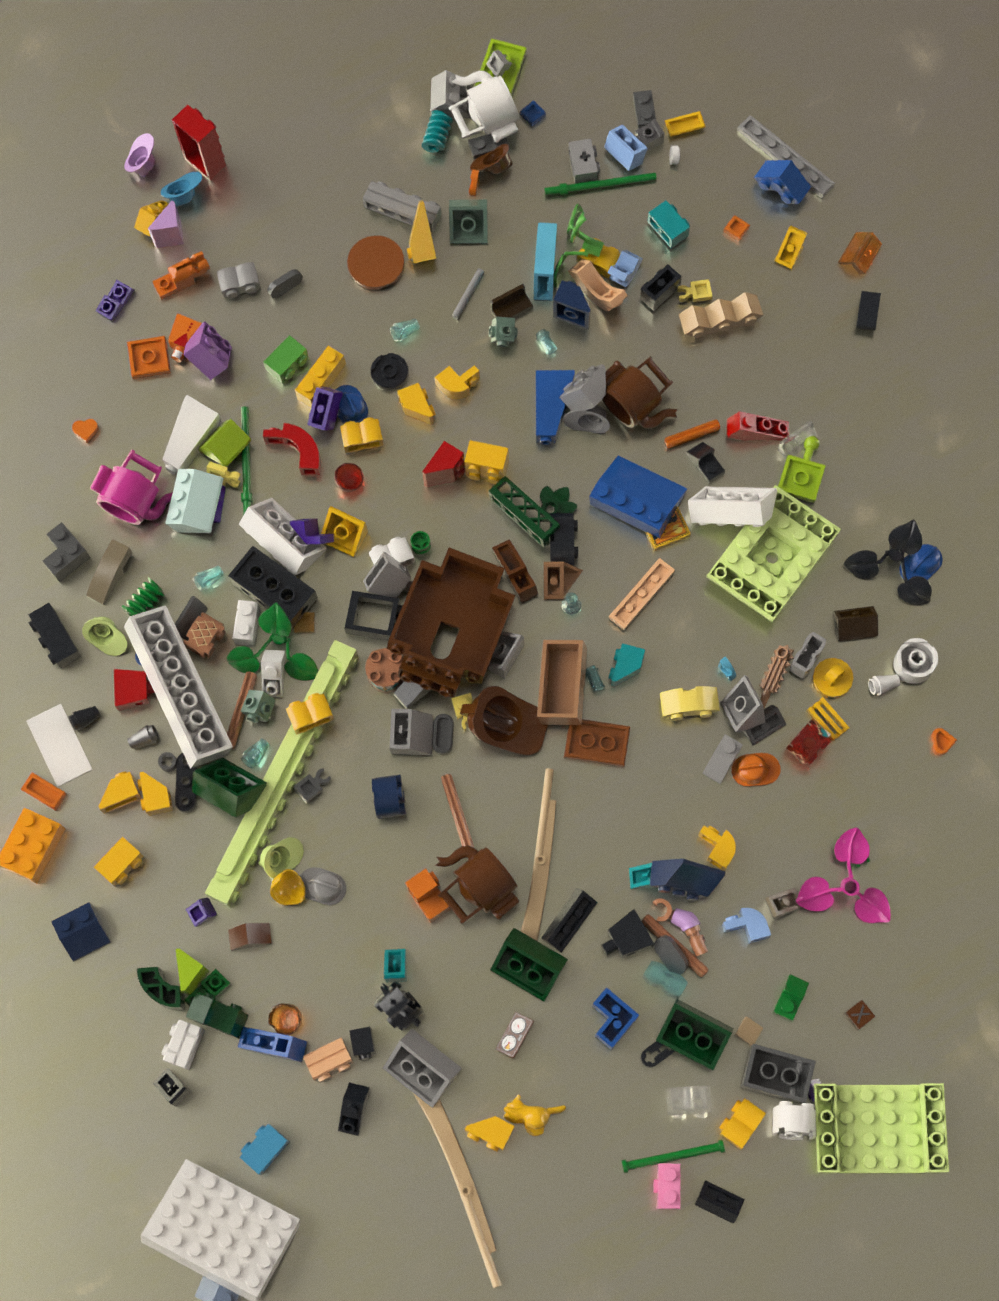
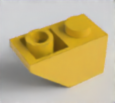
[134,200,169,237]
[397,383,436,425]
[137,772,173,816]
[465,1116,515,1152]

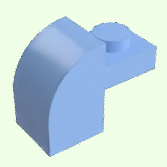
[608,250,643,287]
[722,908,771,944]

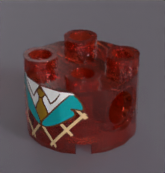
[785,718,832,765]

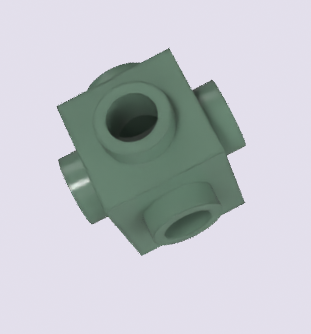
[489,317,518,347]
[240,690,276,723]

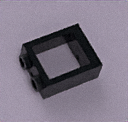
[344,591,403,641]

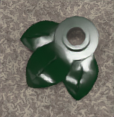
[540,486,577,515]

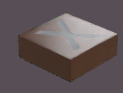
[845,1000,876,1030]

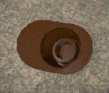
[470,144,513,174]

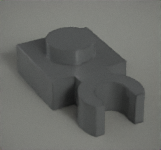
[293,768,331,804]

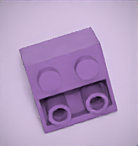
[183,321,232,380]

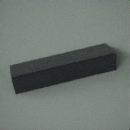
[541,888,598,953]

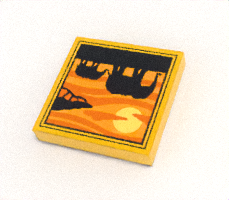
[646,507,691,551]

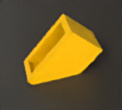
[99,771,142,814]

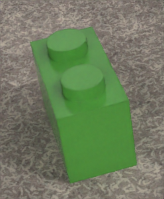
[263,335,308,384]

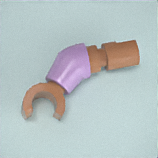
[652,898,708,957]

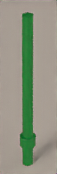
[544,172,657,195]
[241,406,253,516]

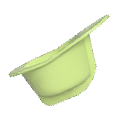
[82,616,127,656]
[258,837,304,878]

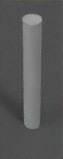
[452,268,484,320]

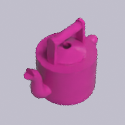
[90,450,173,525]

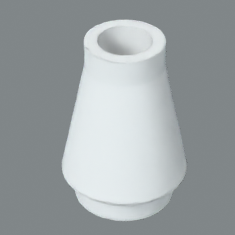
[868,674,900,696]

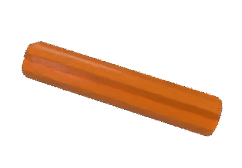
[664,419,720,448]

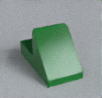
[773,974,809,1022]

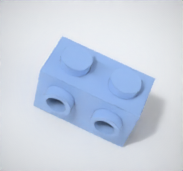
[604,124,647,171]

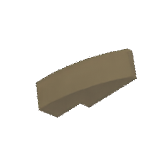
[86,539,132,605]

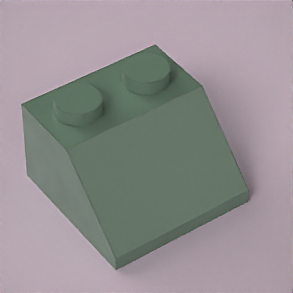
[449,199,488,244]

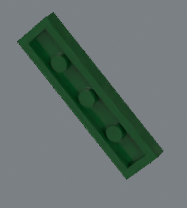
[488,476,560,549]

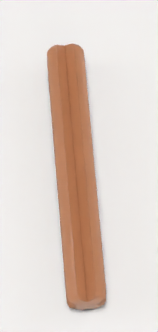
[227,672,257,749]
[441,774,474,847]
[642,914,709,977]

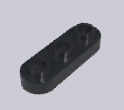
[175,753,198,813]

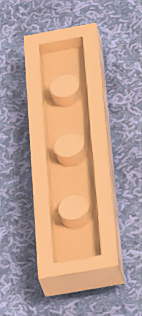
[609,558,675,630]

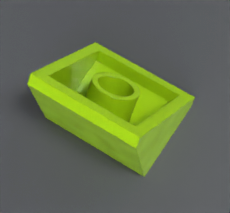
[198,419,252,467]
[175,948,210,996]

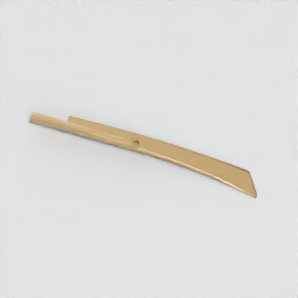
[521,768,556,941]
[412,1092,502,1288]

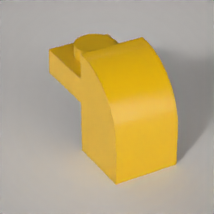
[435,365,480,400]
[698,825,736,871]

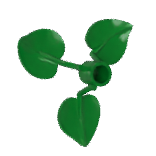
[226,602,319,681]

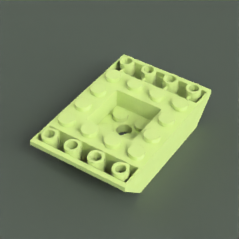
[706,485,841,622]

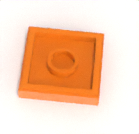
[127,336,171,379]

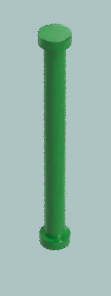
[621,1140,725,1173]

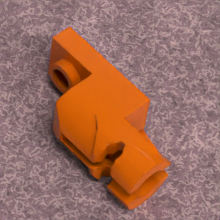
[152,251,210,300]

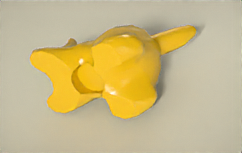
[504,1094,566,1136]

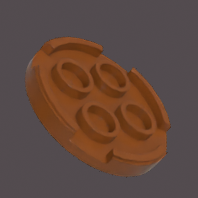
[347,235,404,290]

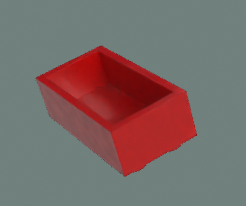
[172,105,226,181]

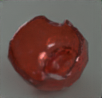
[334,463,364,492]

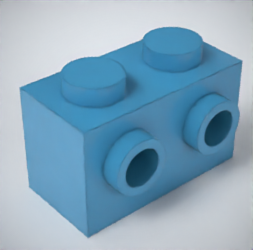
[240,1124,290,1175]

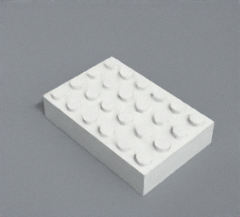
[141,1159,300,1301]

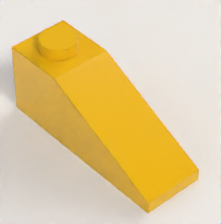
[406,200,436,264]

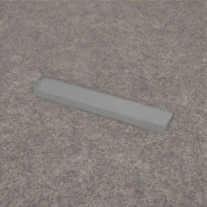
[737,115,835,199]

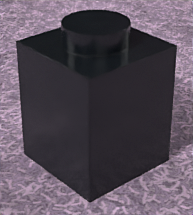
[349,1026,376,1060]

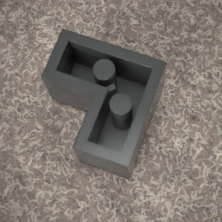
[43,522,91,582]

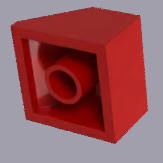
[422,441,465,488]

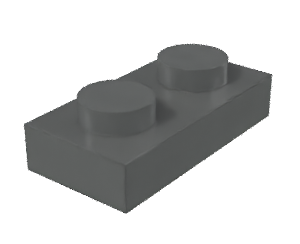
[633,90,656,129]
[468,134,509,159]

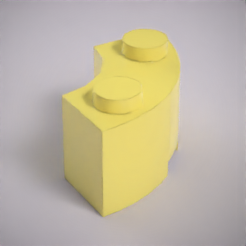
[660,686,720,721]

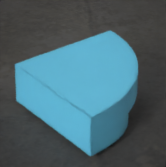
[718,656,736,681]

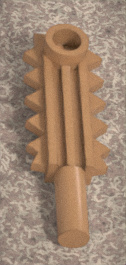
[759,645,794,708]

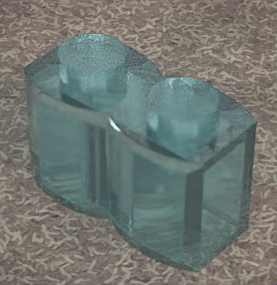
[643,961,688,999]

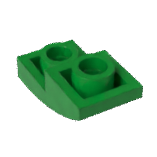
[185,969,230,1007]

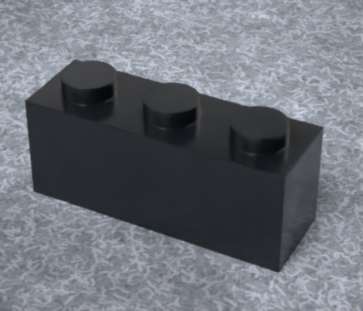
[28,603,82,669]

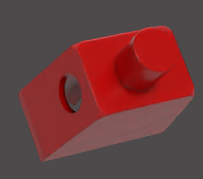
[114,669,155,711]

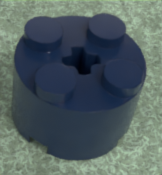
[372,774,406,819]

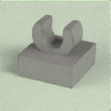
[486,50,512,77]

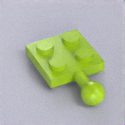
[778,436,826,503]

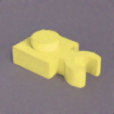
[677,279,712,302]
[207,462,241,488]
[451,693,473,731]

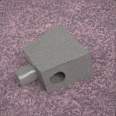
[363,552,412,598]

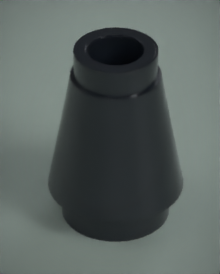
[68,706,100,731]

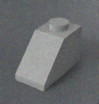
[703,734,743,784]

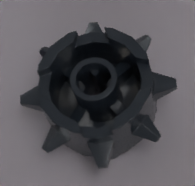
[373,981,424,1031]

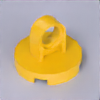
[813,658,854,698]

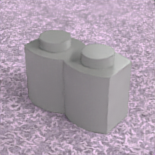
[217,262,261,299]
[790,632,826,679]

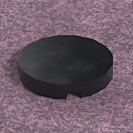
[370,353,409,391]

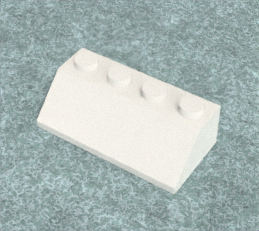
[688,487,777,527]
[239,498,327,576]

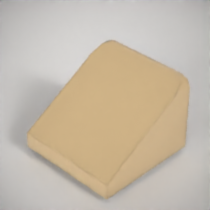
[734,1016,763,1045]

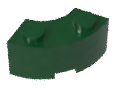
[137,967,184,1010]
[186,992,248,1039]

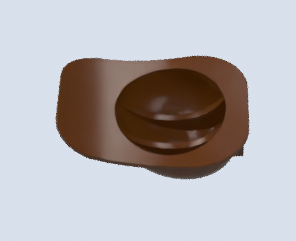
[460,686,548,755]

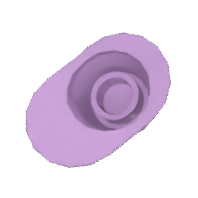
[124,133,155,177]

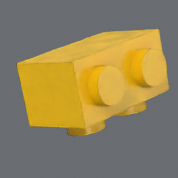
[94,836,144,887]

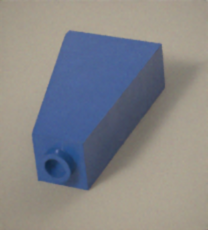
[536,370,575,445]

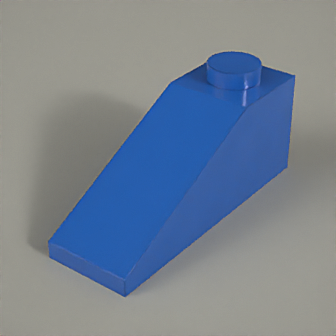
[238,1027,307,1062]

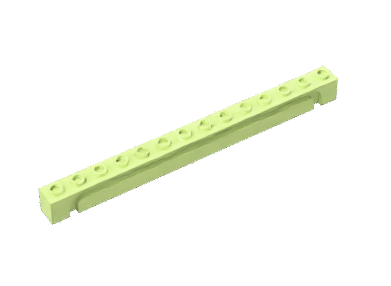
[205,640,359,907]

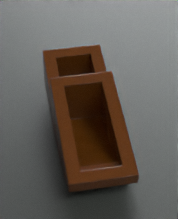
[492,539,538,603]

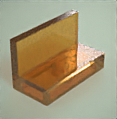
[838,232,882,274]

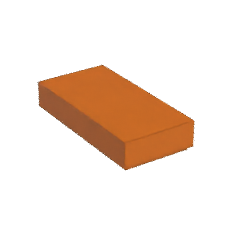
[21,772,67,811]

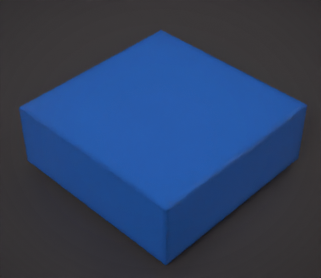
[520,100,546,126]

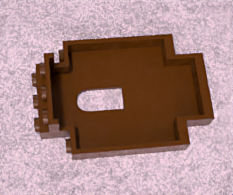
[387,547,516,698]

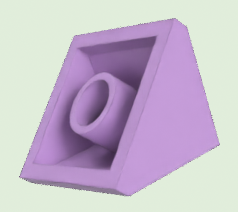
[148,201,184,248]

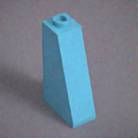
[533,223,557,301]

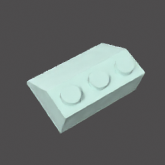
[165,469,224,533]

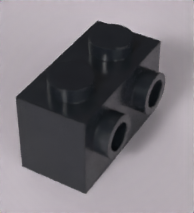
[640,264,682,311]

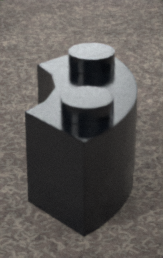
[550,513,578,566]

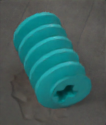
[421,110,453,153]

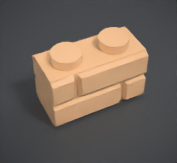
[303,1038,353,1082]

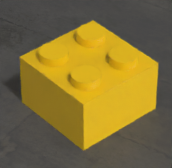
[464,440,509,484]

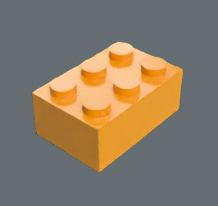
[0,807,66,884]

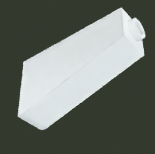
[162,395,221,475]

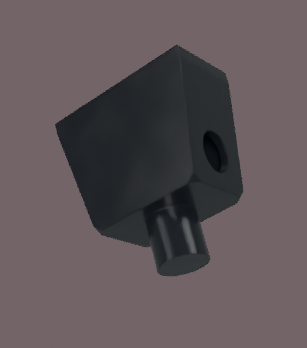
[601,909,654,958]

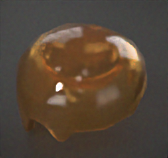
[268,1003,302,1035]

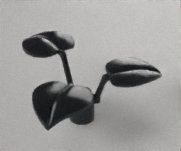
[844,519,932,605]

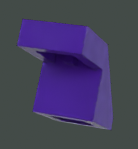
[290,518,334,544]

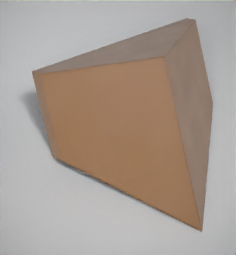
[544,562,583,599]

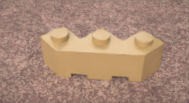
[678,292,763,338]

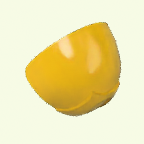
[270,869,306,905]

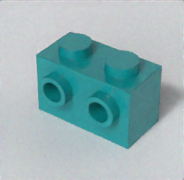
[647,200,690,248]

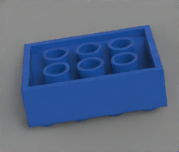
[589,455,687,538]

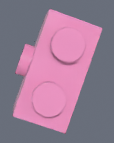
[653,1163,680,1209]

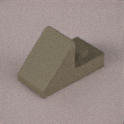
[765,888,802,920]

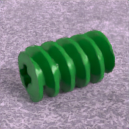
[121,577,165,616]

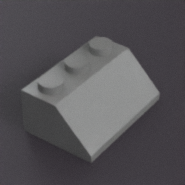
[383,1029,462,1108]

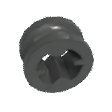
[158,752,177,772]

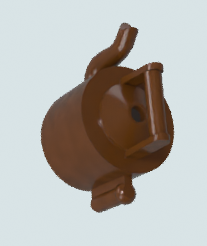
[602,356,678,429]
[435,845,519,924]

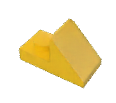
[775,225,808,269]

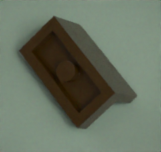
[490,284,533,318]
[834,606,878,641]

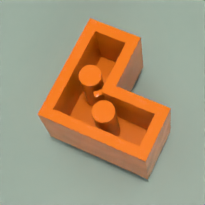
[405,868,451,923]

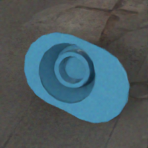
[161,172,203,207]

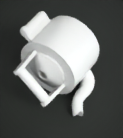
[449,71,520,143]

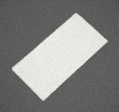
[26,704,92,787]

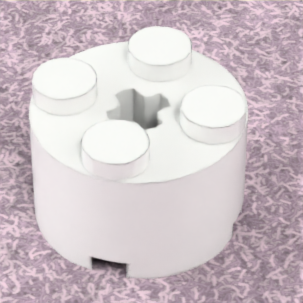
[893,638,938,684]
[772,1101,816,1140]

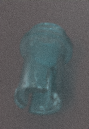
[536,329,558,355]
[585,665,605,692]

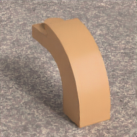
[568,259,628,312]

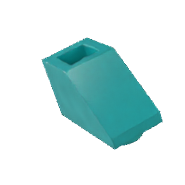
[608,643,645,687]

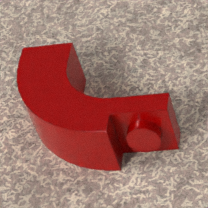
[263,423,321,476]

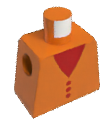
[168,313,202,363]

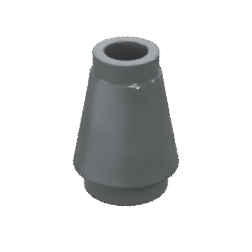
[127,725,159,749]

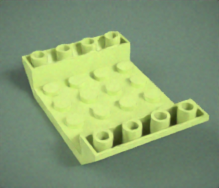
[814,1083,949,1173]

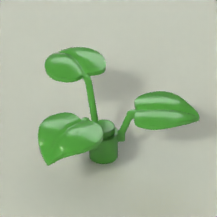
[553,204,604,288]

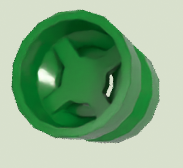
[410,531,431,556]

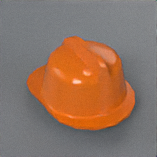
[731,753,781,786]

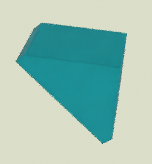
[629,863,655,889]
[384,949,407,983]

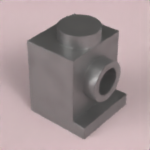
[635,119,664,151]

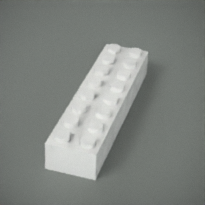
[124,605,233,769]

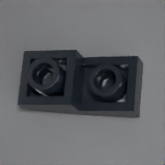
[856,291,881,330]

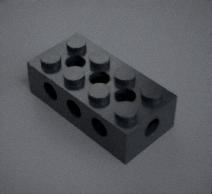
[228,546,318,628]

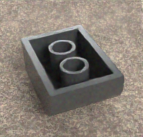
[741,1044,816,1104]

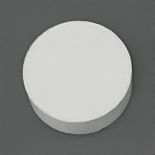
[669,145,680,165]

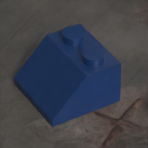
[553,280,591,329]
[51,902,111,962]

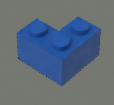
[754,160,811,204]
[592,987,639,1050]

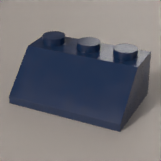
[650,859,725,901]

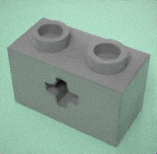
[569,139,600,183]

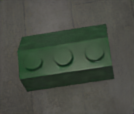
[192,757,267,818]
[490,928,568,1002]
[656,999,734,1070]

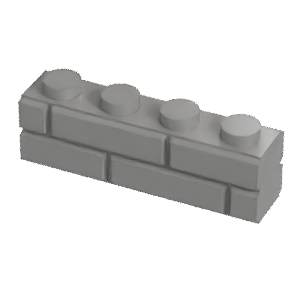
[363,181,442,233]

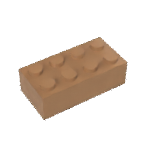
[537,640,587,725]

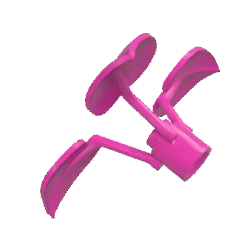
[796,827,891,923]

